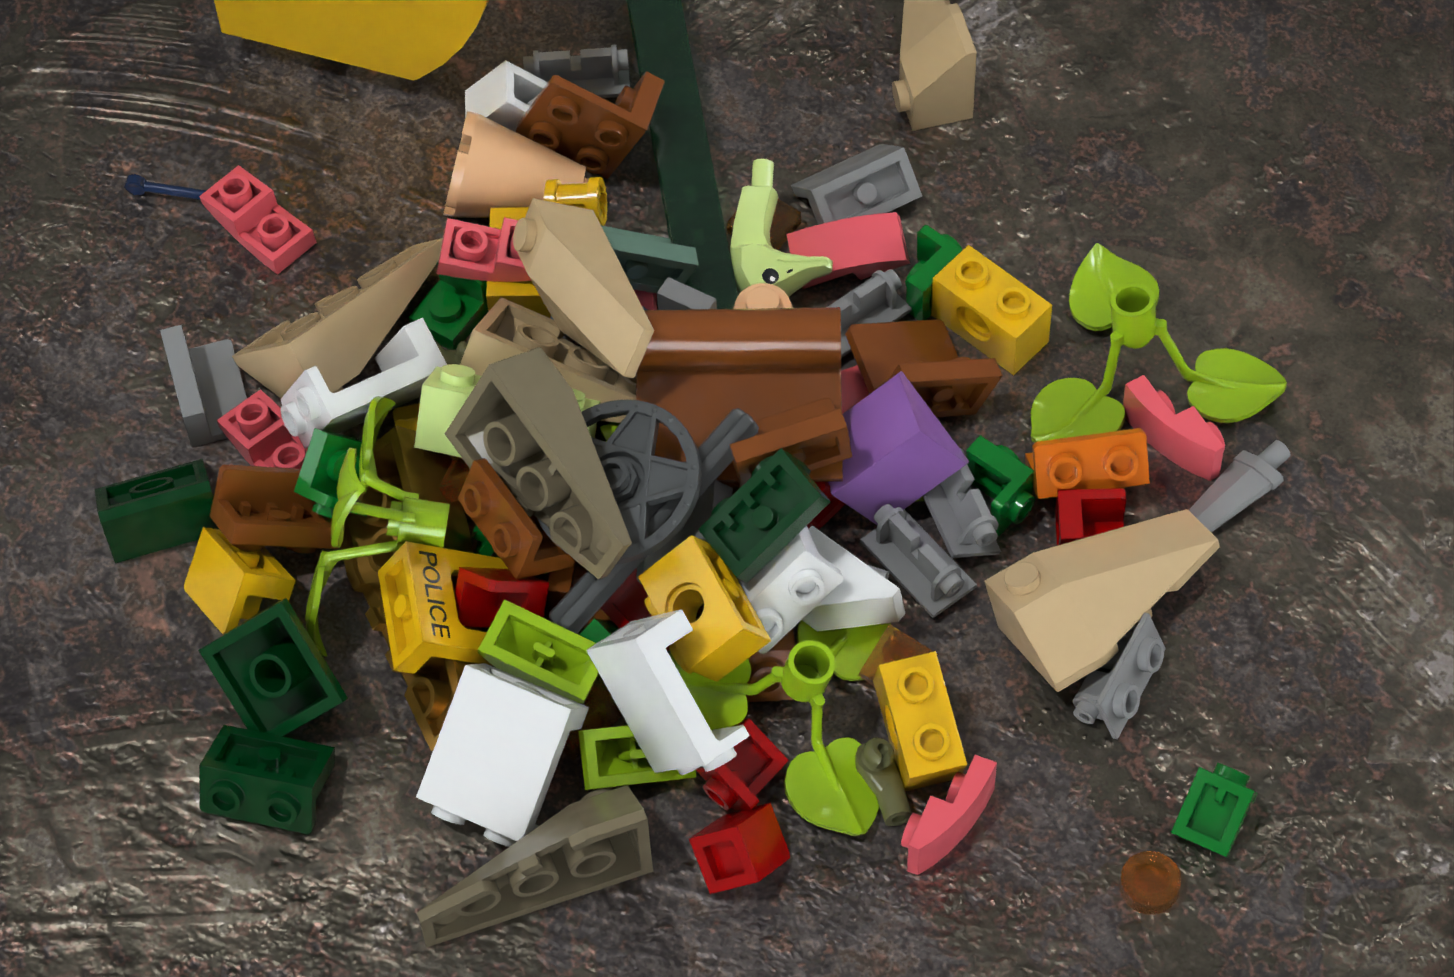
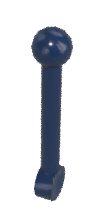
[124,174,206,200]

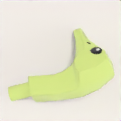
[730,159,833,297]

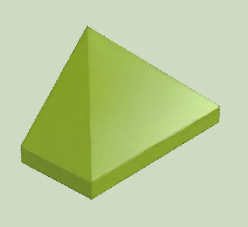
[478,599,599,704]
[578,725,696,790]

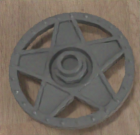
[537,399,702,565]

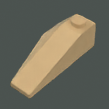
[892,0,977,131]
[513,198,654,378]
[232,238,443,398]
[460,297,636,423]
[984,509,1220,692]

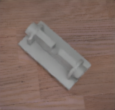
[523,44,630,98]
[826,269,912,358]
[923,448,1001,558]
[860,504,977,618]
[1073,613,1166,740]

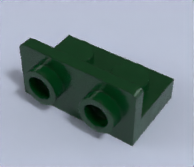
[698,448,831,583]
[199,725,335,834]

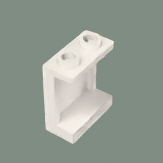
[280,318,447,449]
[736,526,843,654]
[586,609,750,775]
[416,663,589,847]

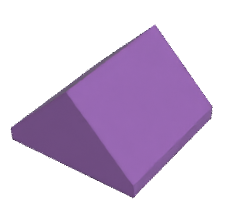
[828,371,969,525]

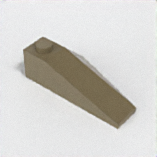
[445,347,632,580]
[417,785,653,948]

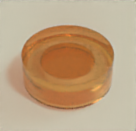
[1120,851,1181,915]

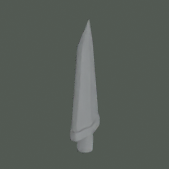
[1189,440,1291,533]

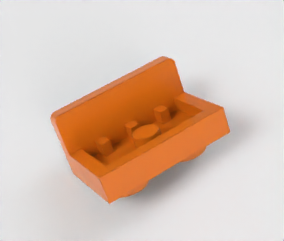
[1025,428,1150,499]

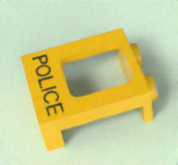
[378,541,508,674]

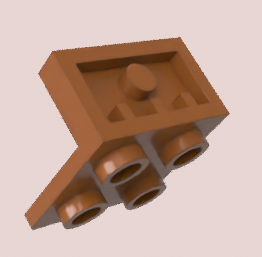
[516,71,665,179]
[845,319,1002,417]

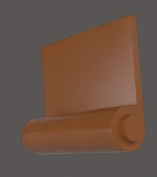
[636,307,843,483]

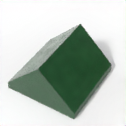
[95,459,220,563]
[198,598,348,736]

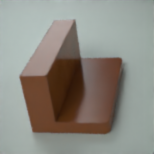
[729,398,852,486]

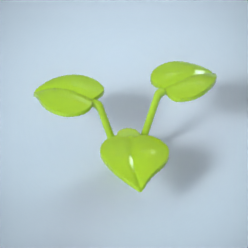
[1031,243,1287,443]
[305,396,450,657]
[669,620,893,836]

